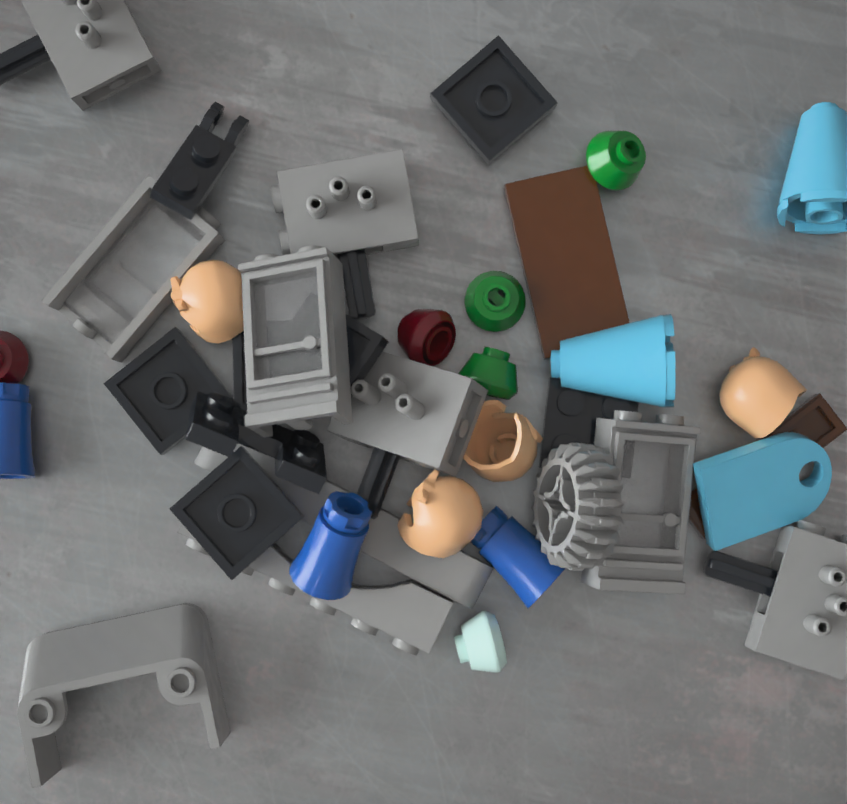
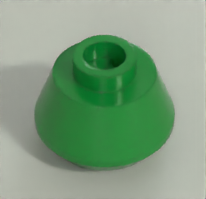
[586,131,646,191]
[464,271,526,332]
[458,346,518,400]

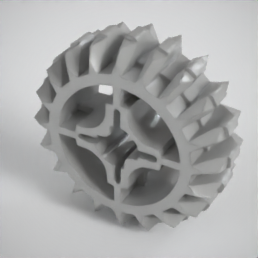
[531,442,625,571]

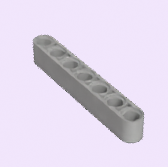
[194,443,494,609]

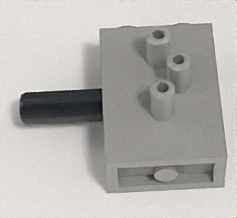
[0,0,162,111]
[271,149,419,320]
[327,351,488,519]
[704,520,847,681]

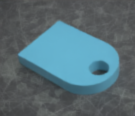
[693,432,832,551]

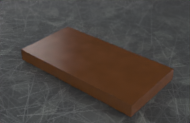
[504,165,630,360]

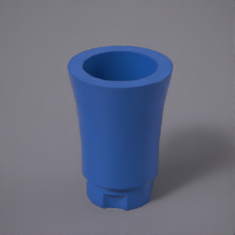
[0,382,36,479]
[289,491,372,600]
[471,506,565,608]

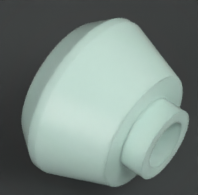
[454,610,507,673]

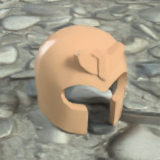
[170,260,244,344]
[719,347,807,439]
[463,400,543,482]
[397,469,483,559]

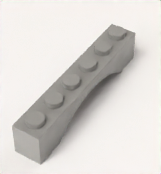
[177,524,453,656]

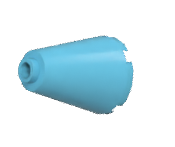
[777,102,847,235]
[551,314,676,408]

